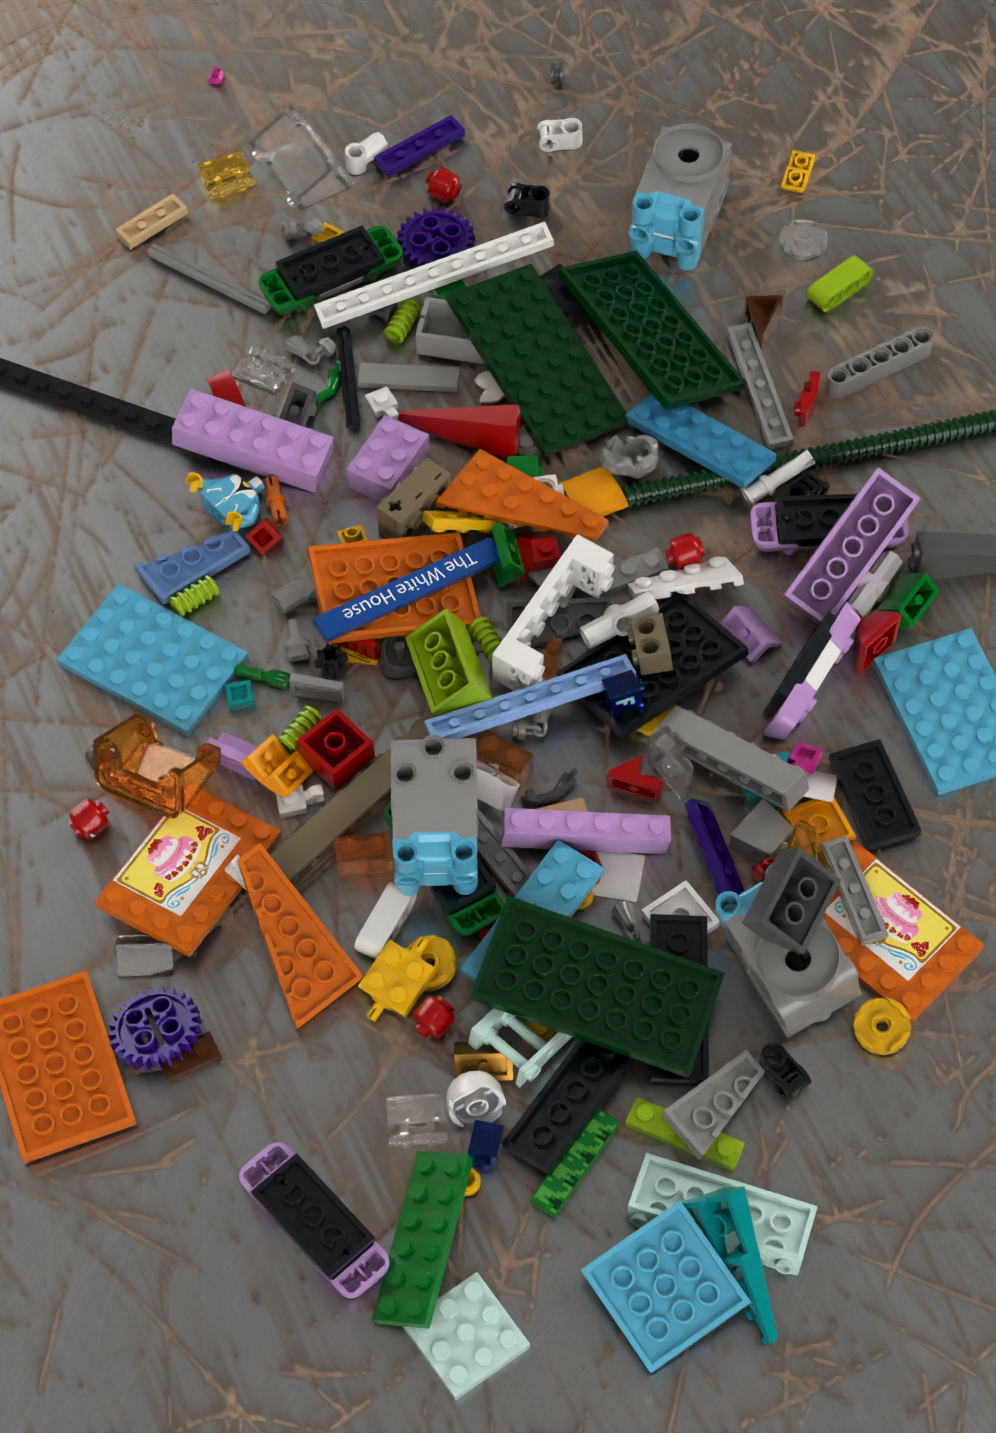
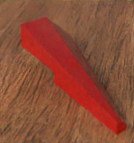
[398,404,521,458]

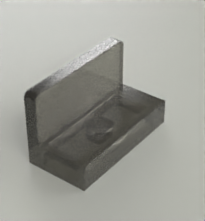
[115,934,174,977]

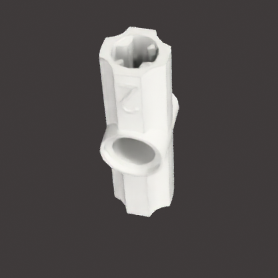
[848,551,903,618]
[579,591,660,649]

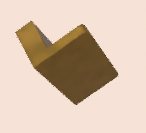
[454,1040,513,1081]

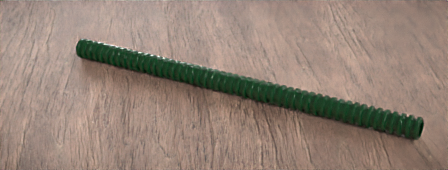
[623,410,996,508]

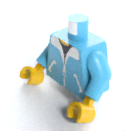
[184,472,265,532]

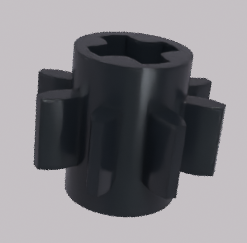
[315,644,348,678]

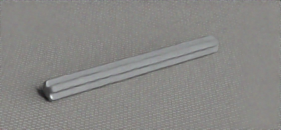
[148,243,271,314]

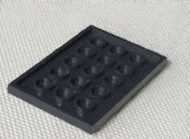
[556,593,749,739]

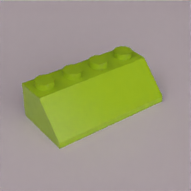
[405,608,493,716]

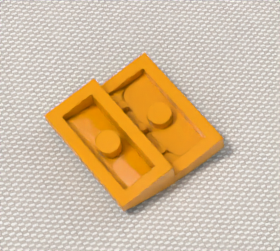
[559,466,629,516]
[241,734,314,798]

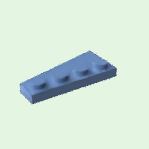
[134,530,250,605]

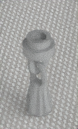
[611,900,650,946]

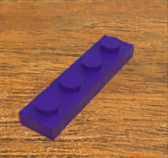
[374,115,465,177]
[685,798,744,895]

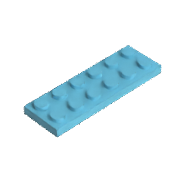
[461,840,604,982]

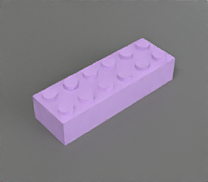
[172,389,334,493]
[781,467,921,625]

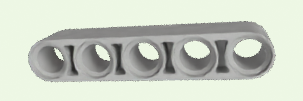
[825,327,934,399]

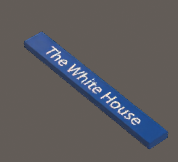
[312,537,500,643]

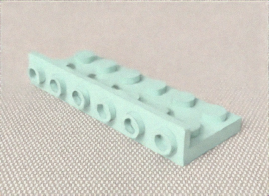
[625,1153,818,1276]

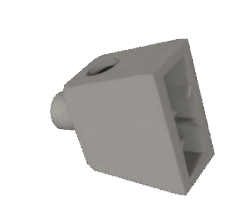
[729,799,795,863]

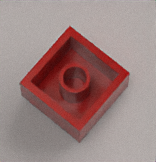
[296,708,375,790]

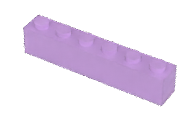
[501,808,671,854]

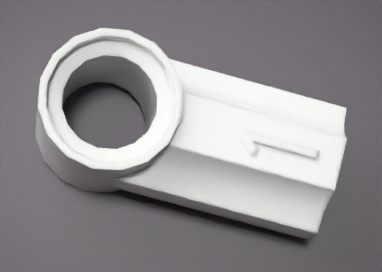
[345,132,388,175]

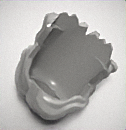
[599,435,659,479]

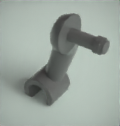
[520,768,578,809]

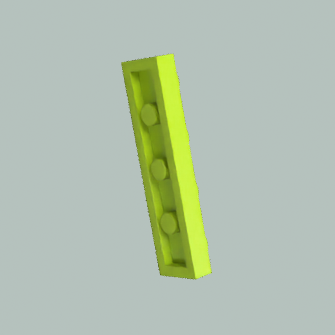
[625,1097,745,1172]

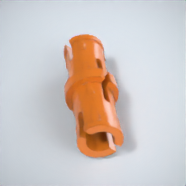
[263,476,289,527]

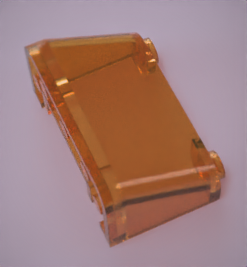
[93,714,221,819]

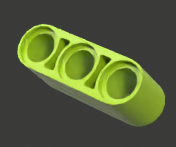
[806,255,874,313]

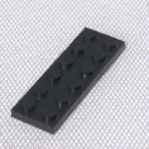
[650,914,709,1084]
[502,1039,636,1176]

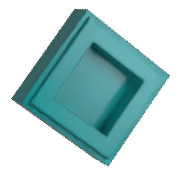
[224,679,256,711]

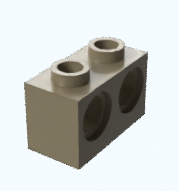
[627,613,673,676]

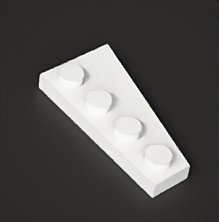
[627,557,744,599]

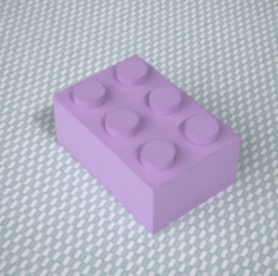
[346,415,430,501]

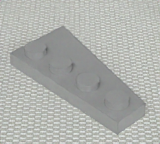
[661,1050,765,1160]

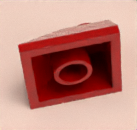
[512,530,561,582]
[854,610,902,675]

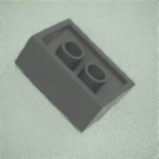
[742,848,841,954]

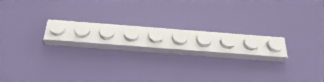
[314,222,554,329]

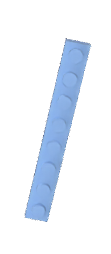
[424,654,636,739]

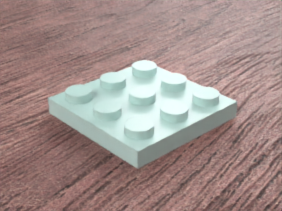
[403,1272,530,1401]

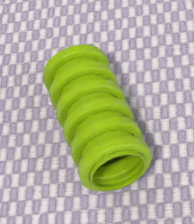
[384,298,422,343]
[170,575,219,617]
[468,617,502,665]
[277,705,323,754]

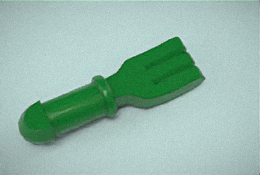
[234,664,291,690]

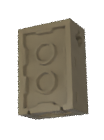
[377,458,451,539]

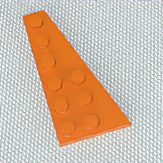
[436,449,609,543]
[237,843,364,1030]

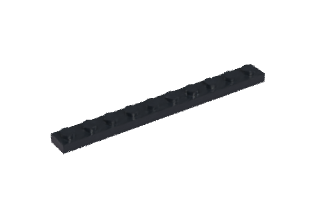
[0,358,206,457]

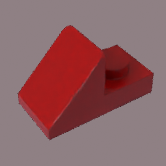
[607,756,663,803]

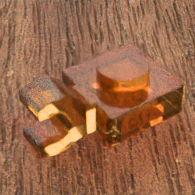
[537,636,562,681]

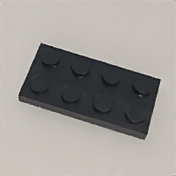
[829,739,922,851]

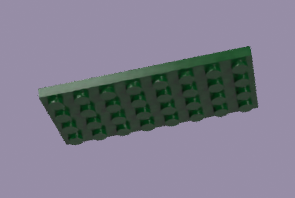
[557,251,746,410]
[445,263,628,458]
[469,896,725,1078]

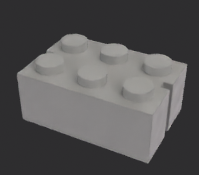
[415,297,485,364]

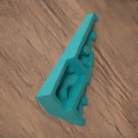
[682,1186,778,1344]

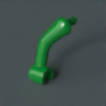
[316,361,341,410]

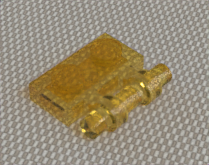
[196,151,255,199]

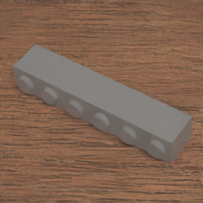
[657,705,809,812]

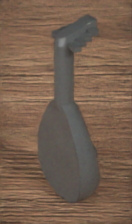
[379,635,481,678]

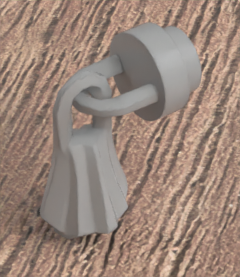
[281,217,324,239]
[285,335,336,365]
[512,708,552,740]

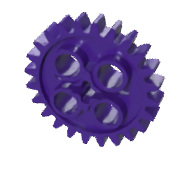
[397,207,475,268]
[108,985,202,1071]

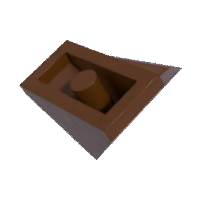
[744,295,783,350]

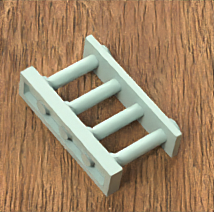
[468,1008,573,1087]

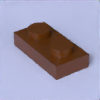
[162,1031,222,1083]

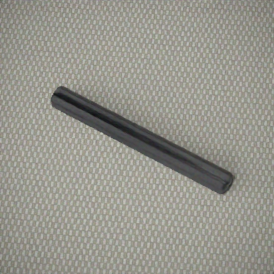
[336,326,361,430]

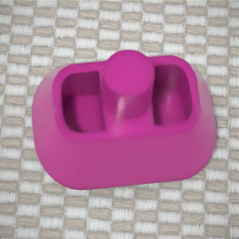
[208,67,224,84]

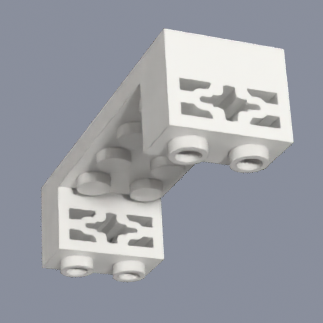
[492,534,615,691]

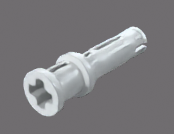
[740,450,815,508]

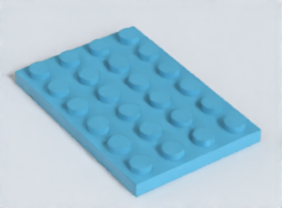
[57,583,249,736]
[872,628,996,796]

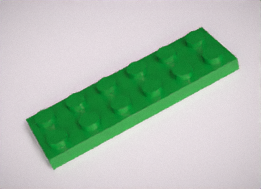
[372,1151,474,1329]

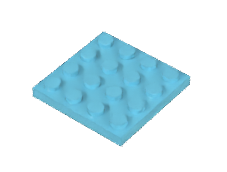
[581,1201,751,1374]

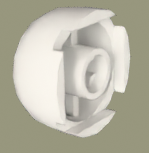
[446,1070,506,1128]

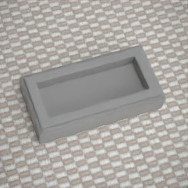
[289,673,345,704]

